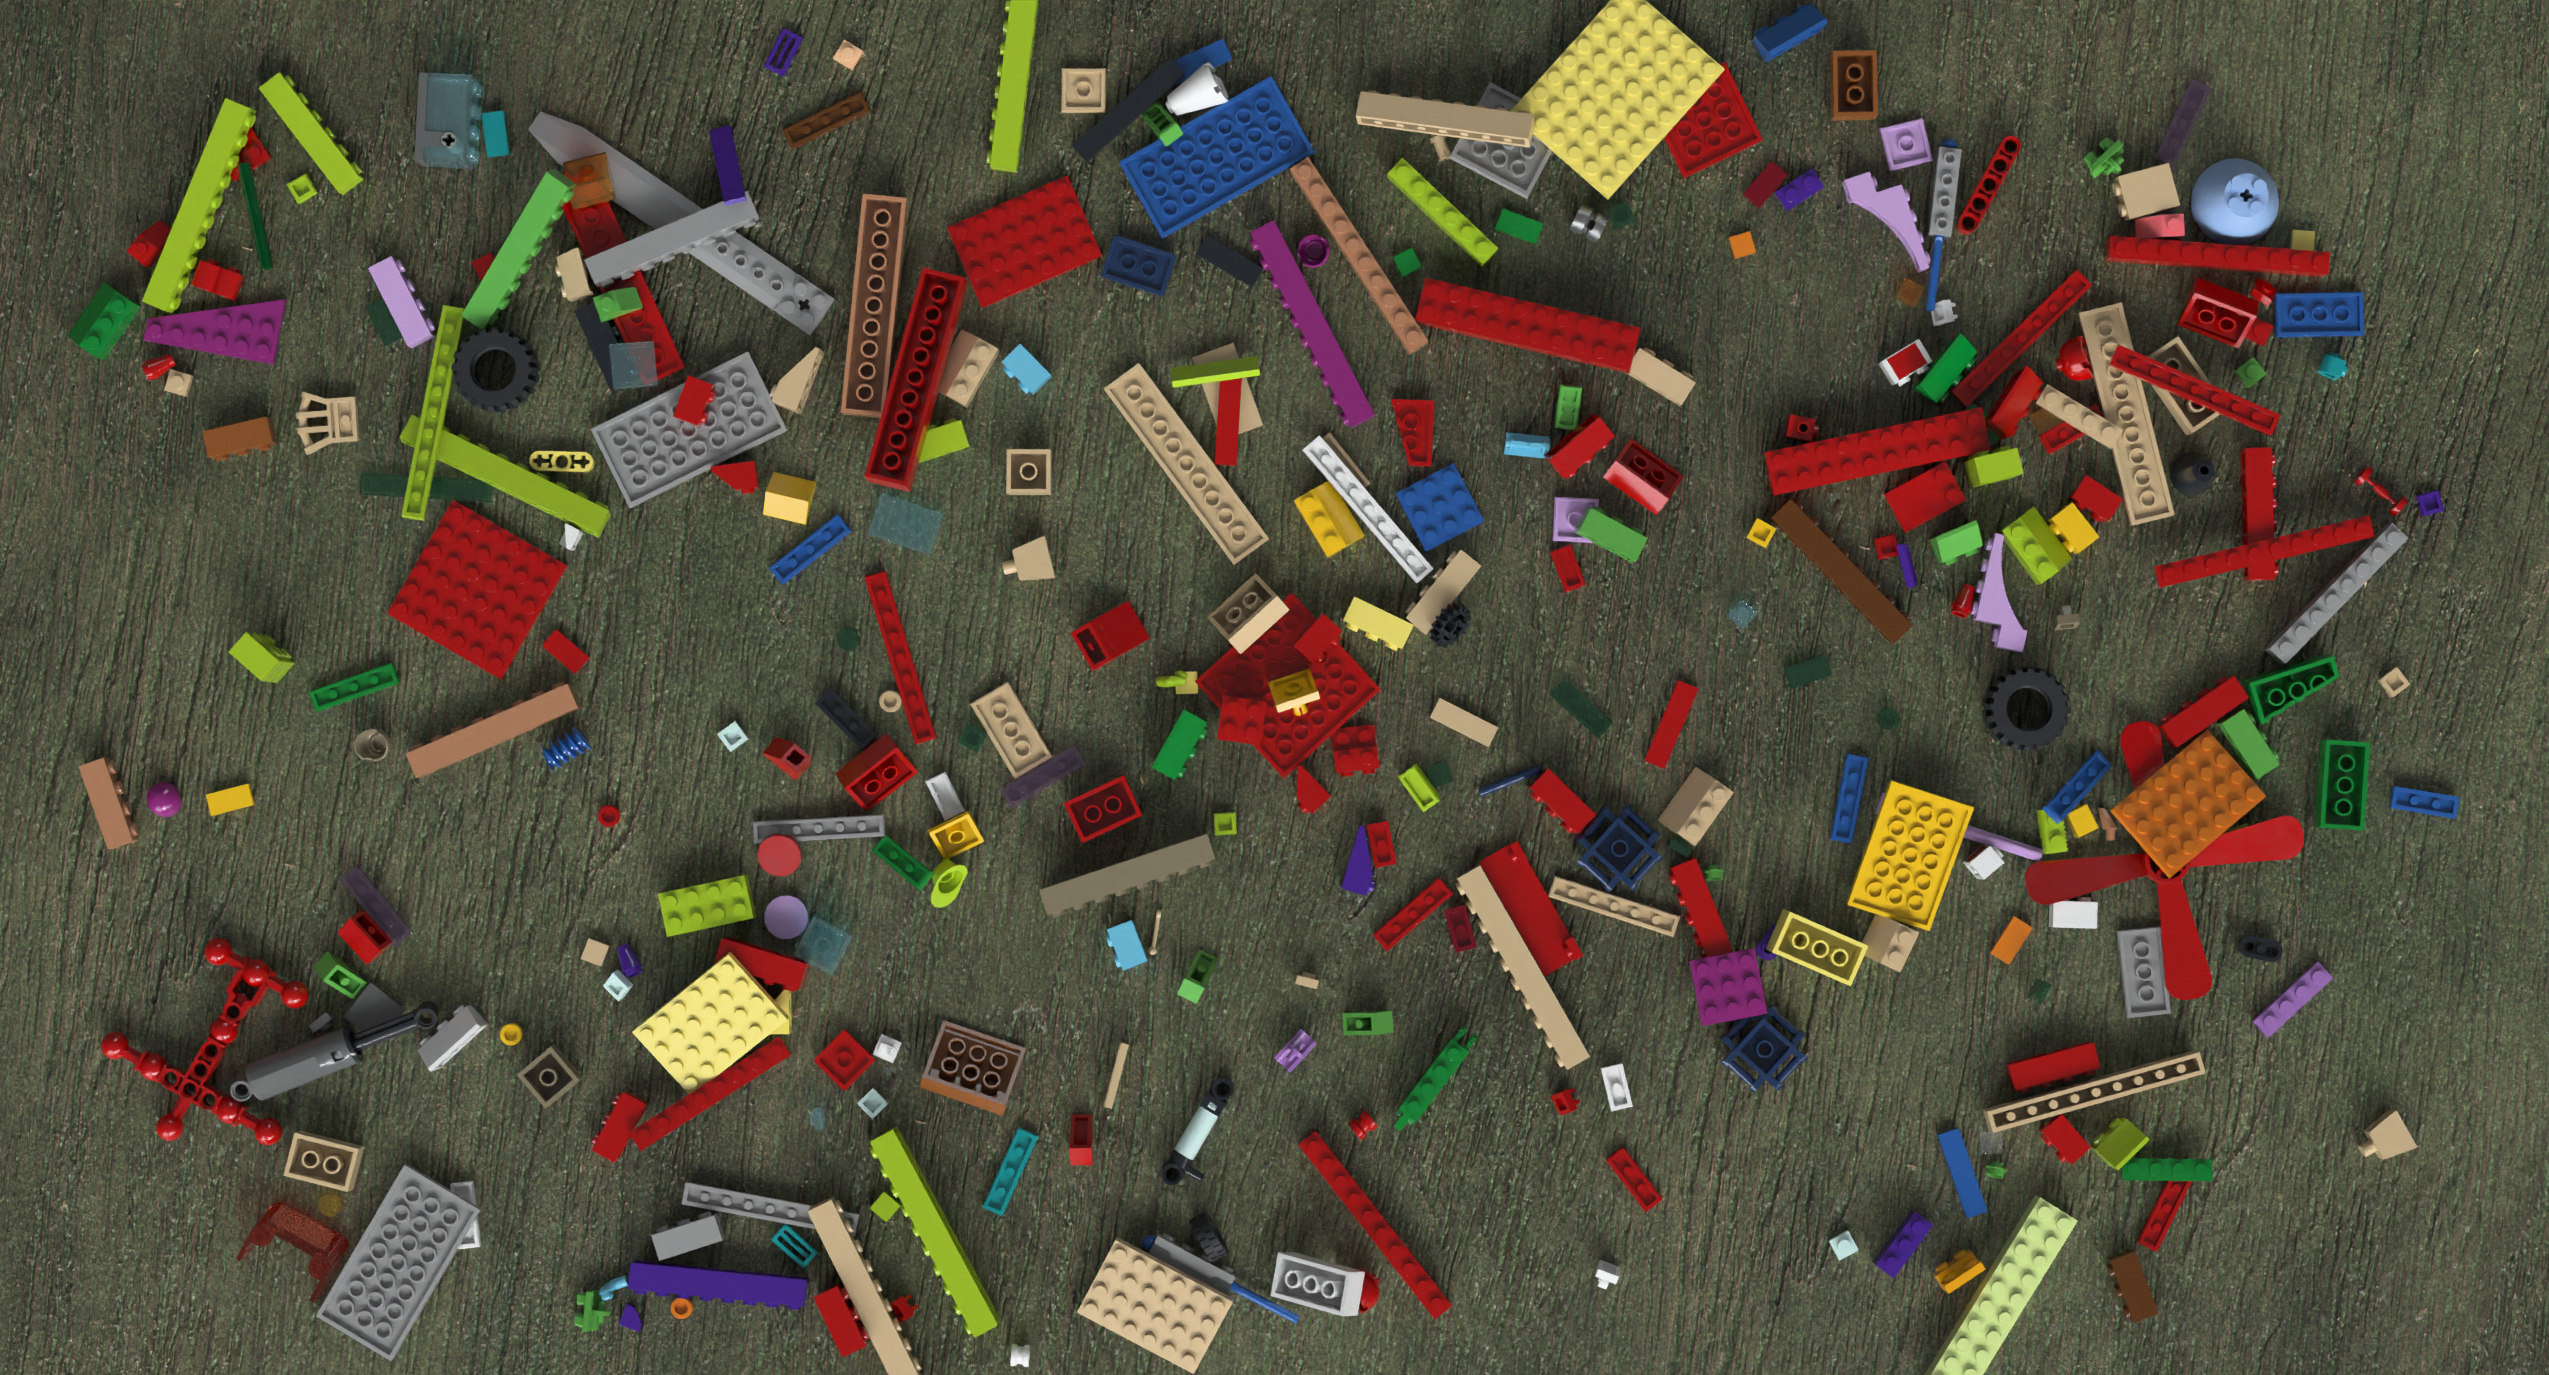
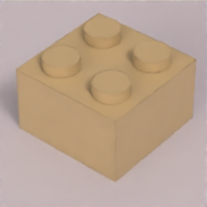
[1006,449,1052,495]

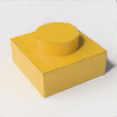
[1746,518,1776,548]

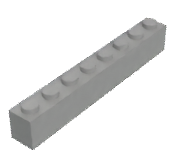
[584,191,759,288]
[2264,523,2408,665]

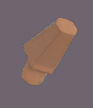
[2097,808,2119,840]

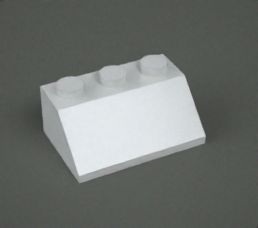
[418,1005,488,1072]

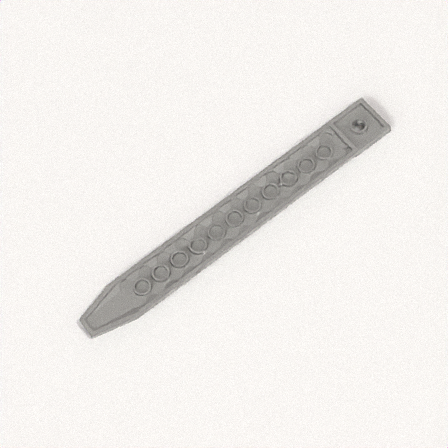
[528,111,835,336]

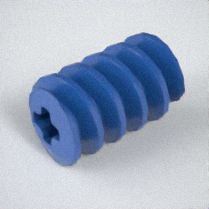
[541,727,592,771]

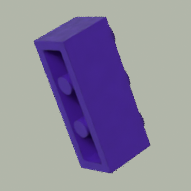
[1872,1209,1933,1278]

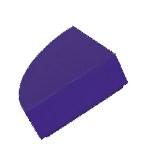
[619,1303,642,1332]

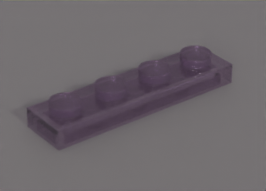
[2153,79,2212,168]
[1000,745,1086,809]
[339,865,414,947]

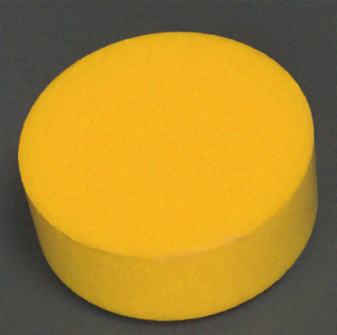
[500,1023,523,1045]

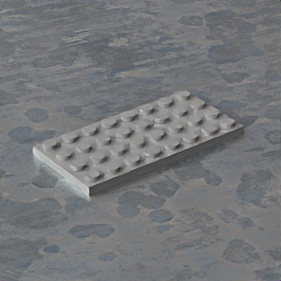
[591,352,788,508]
[316,1164,481,1361]

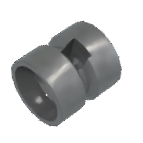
[1569,204,1609,243]

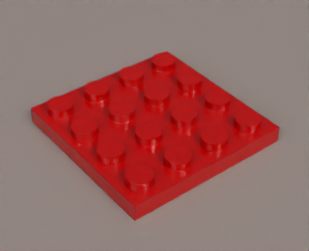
[1663,62,1763,179]

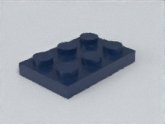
[1101,235,1177,297]

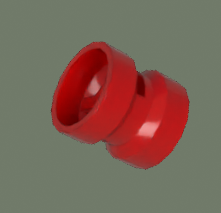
[1348,1110,1378,1140]

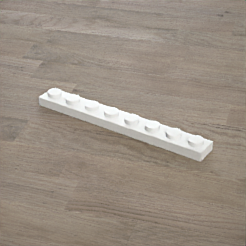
[1302,435,1433,583]

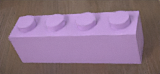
[368,256,435,348]

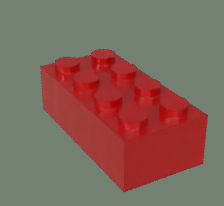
[714,937,811,992]

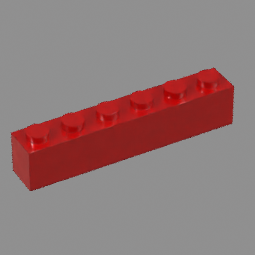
[2240,448,2278,581]
[1668,858,1733,958]

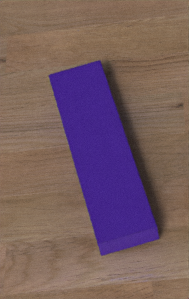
[709,125,747,206]

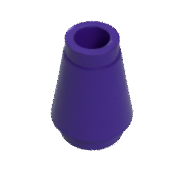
[617,944,643,978]

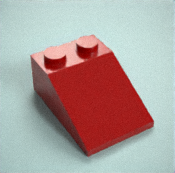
[1884,462,1966,533]

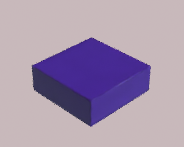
[2415,489,2444,517]

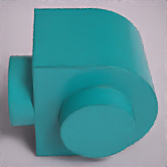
[2317,352,2349,381]

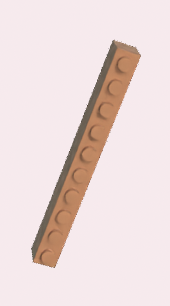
[1290,157,1428,355]

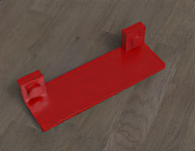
[1478,841,1583,976]

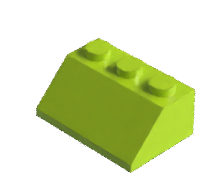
[1998,506,2072,585]

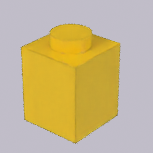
[2065,803,2098,838]

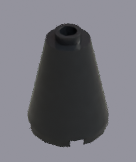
[2170,452,2215,496]

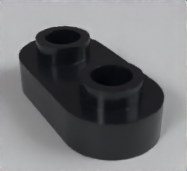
[2237,935,2283,962]

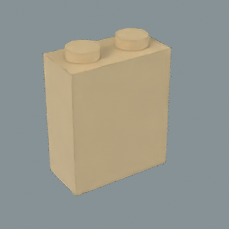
[2112,163,2180,222]

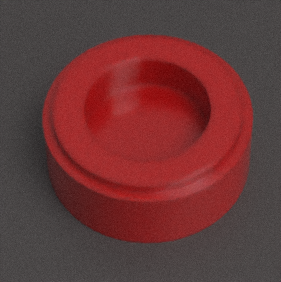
[598,805,621,827]

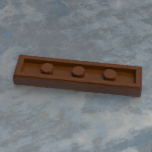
[782,92,871,150]

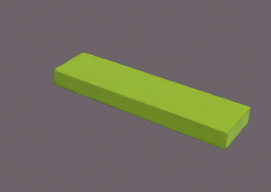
[1170,356,1260,387]

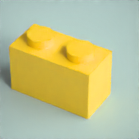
[2048,502,2099,554]

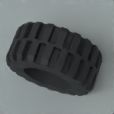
[452,327,540,413]
[1982,666,2071,750]

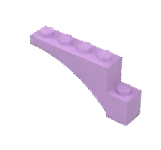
[1842,172,1931,273]
[1971,533,2027,653]

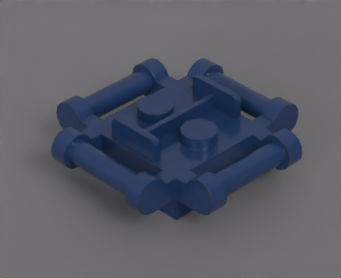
[1575,804,1662,892]
[1719,1004,1807,1092]

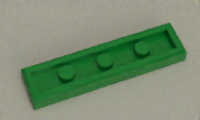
[309,662,400,712]

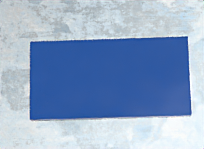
[2274,292,2364,338]

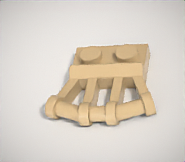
[296,392,360,455]

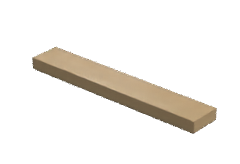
[1548,876,1680,937]

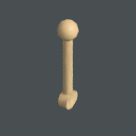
[1148,909,1162,955]

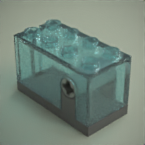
[414,72,483,169]

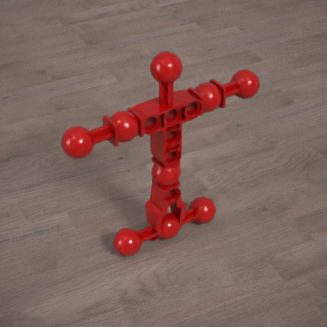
[101,938,309,1146]

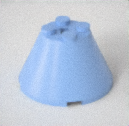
[2191,158,2279,245]

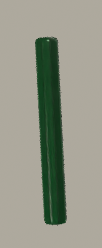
[238,162,273,271]

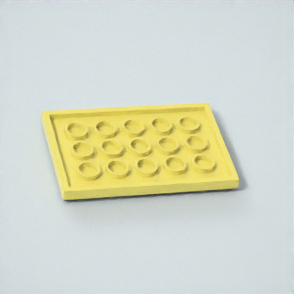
[632,952,789,1094]

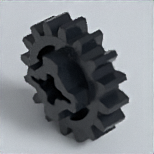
[1429,602,1471,648]

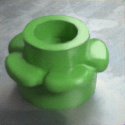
[1703,865,1724,881]
[1986,1161,2007,1179]

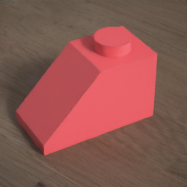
[2134,214,2185,240]

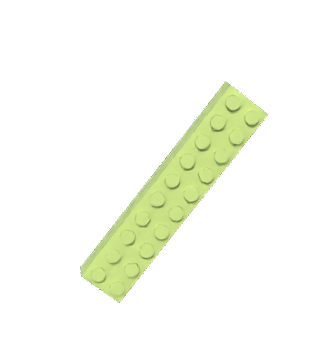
[1924,1195,2077,1375]

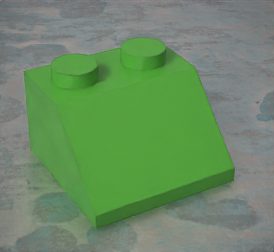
[1929,520,1983,566]

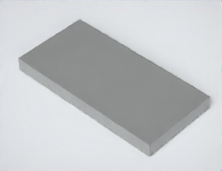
[2116,926,2171,1018]

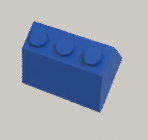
[1752,4,1828,63]

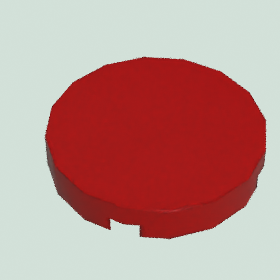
[757,833,802,877]

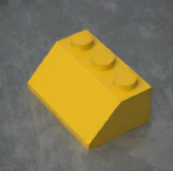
[1294,481,1365,558]

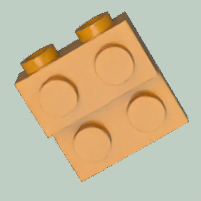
[1932,1249,1986,1294]

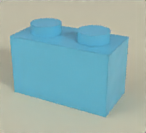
[1002,344,1052,395]
[1105,920,1148,971]

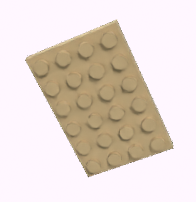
[1077,1237,1234,1374]

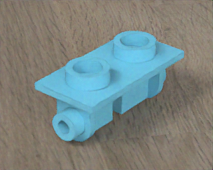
[1504,432,1550,459]

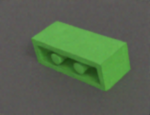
[1574,506,1648,562]
[2217,709,2280,779]

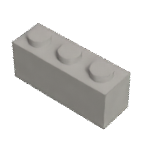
[651,1211,725,1261]

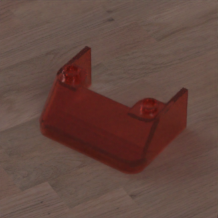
[236,1201,349,1302]

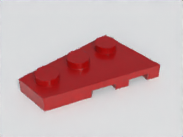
[1391,399,1435,467]

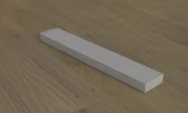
[753,814,886,844]

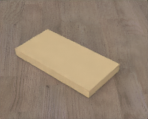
[1192,343,1263,435]
[970,682,1053,779]

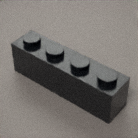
[574,302,639,393]

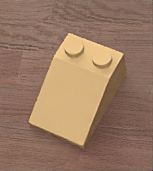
[770,347,824,414]

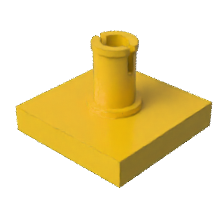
[1268,668,1320,716]

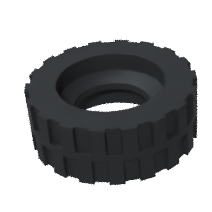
[1189,1211,1229,1262]

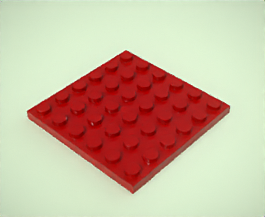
[387,500,568,680]
[1195,593,1381,778]

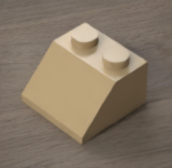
[555,248,596,302]
[1861,914,1919,972]

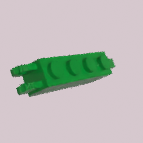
[1393,1025,1478,1131]

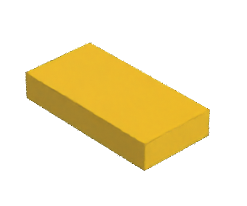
[206,784,255,816]

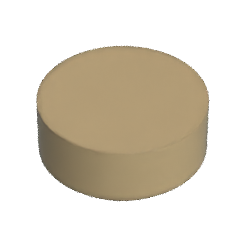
[879,690,902,712]

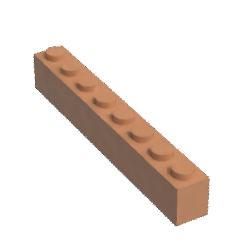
[406,682,581,778]

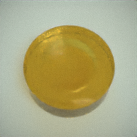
[318,1194,342,1216]

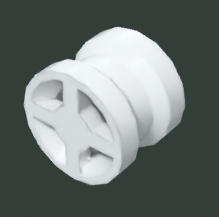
[1011,1344,1030,1367]

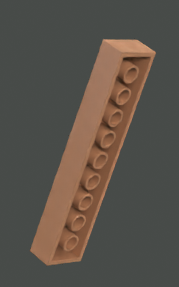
[841,194,909,418]

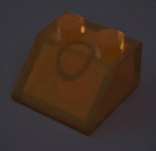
[563,152,617,209]

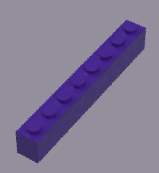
[628,1260,809,1310]

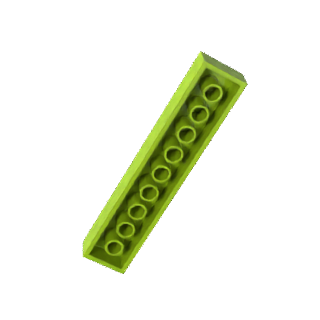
[869,1126,1001,1338]

